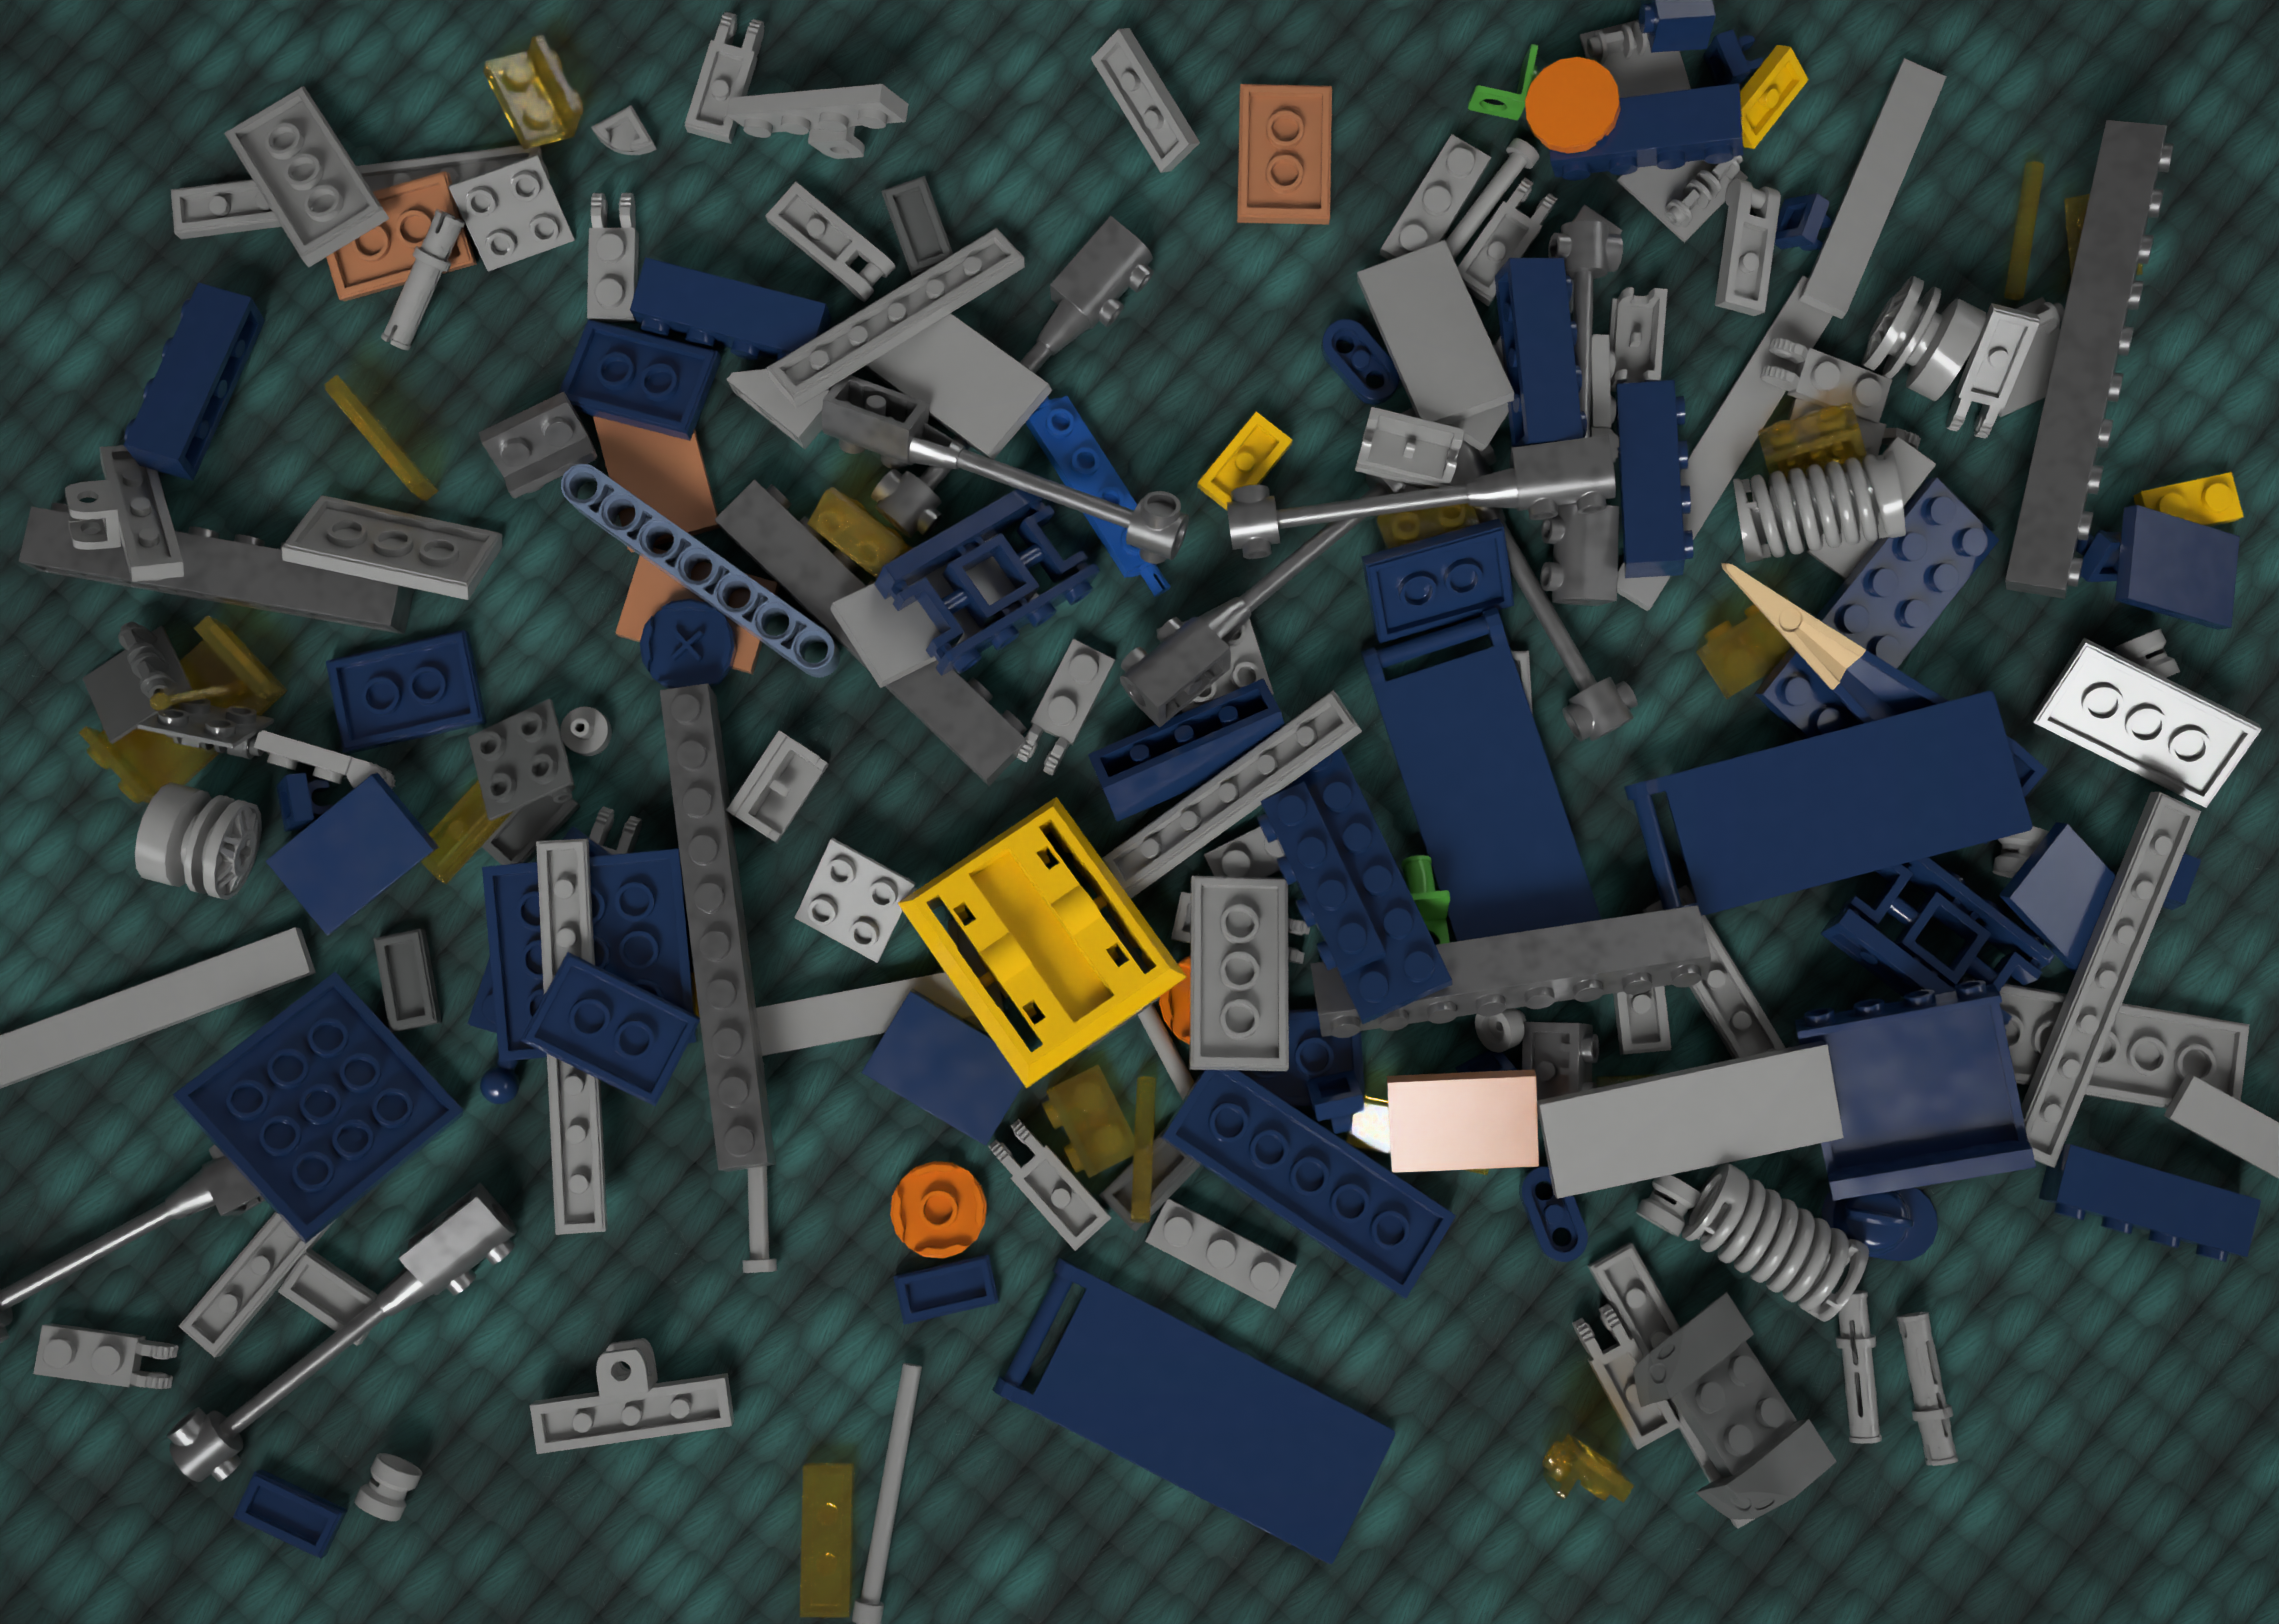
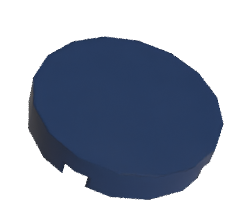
[640,599,737,689]

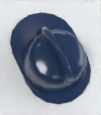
[1821,1188,1938,1261]

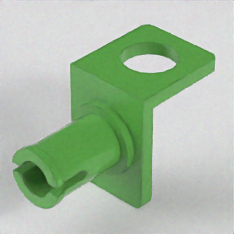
[1468,44,1541,121]
[1401,855,1450,944]

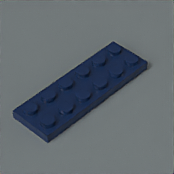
[1754,477,1999,740]
[1159,1070,1456,1299]

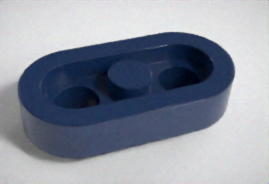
[1321,319,1399,405]
[1519,1166,1588,1262]

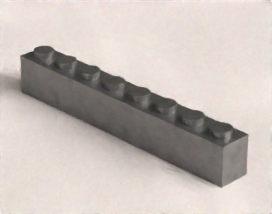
[714,479,1027,786]
[19,503,414,634]
[1311,905,1711,1038]

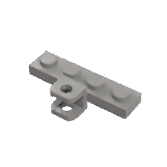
[726,84,909,159]
[65,445,184,582]
[530,1338,735,1454]

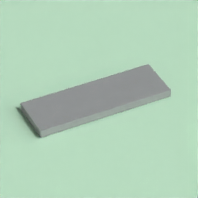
[1957,977,2250,1109]
[1537,1041,1844,1199]

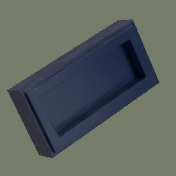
[894,1254,1000,1325]
[233,1469,348,1559]

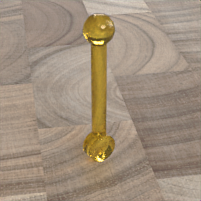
[150,679,251,711]

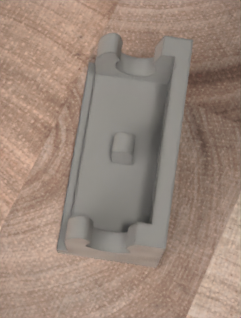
[1608,287,1668,392]
[1355,407,1465,489]
[726,731,829,843]

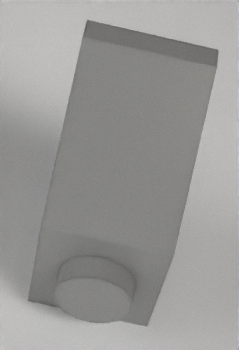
[726,369,834,449]

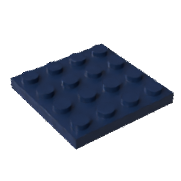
[482,849,698,1062]
[173,972,464,1244]

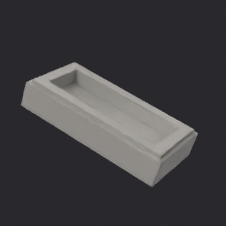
[278,1249,378,1346]

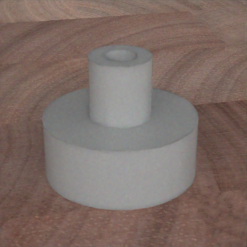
[561,707,612,756]
[1475,1008,1526,1053]

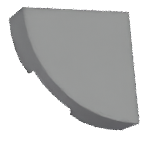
[591,105,656,155]

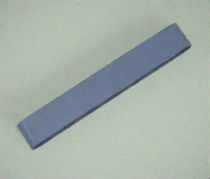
[561,464,840,677]

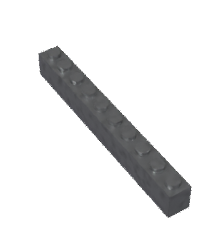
[2005,120,2174,599]
[660,683,776,1172]

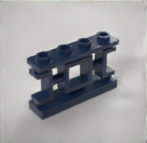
[874,489,1100,676]
[1820,857,2055,1031]

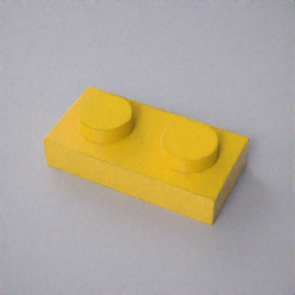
[1740,45,1809,149]
[1197,412,1293,511]
[2134,472,2244,527]

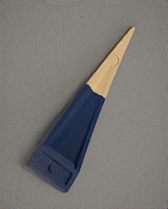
[1721,563,2048,844]

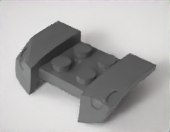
[1633,1292,1837,1520]

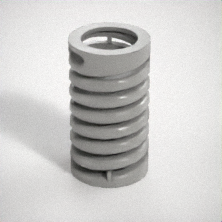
[1733,451,1906,563]
[1681,1163,1869,1322]

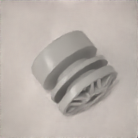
[1861,276,1986,401]
[135,782,262,900]

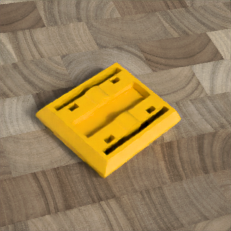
[898,797,1187,1089]

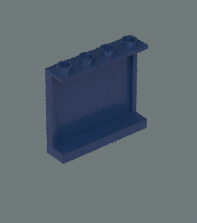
[1795,980,2036,1201]

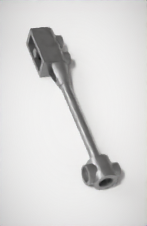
[871,216,1154,538]
[1540,220,1623,606]
[822,375,1189,564]
[1401,407,1638,742]
[1227,434,1616,559]
[1120,474,1427,728]
[0,1145,266,1343]
[167,1183,517,1482]

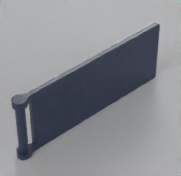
[1360,607,1602,942]
[1624,691,2033,916]
[992,1258,1395,1564]

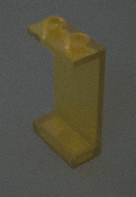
[79,615,288,804]

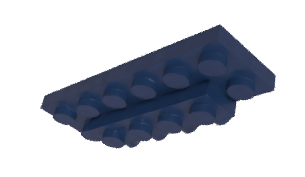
[1257,748,1453,1024]

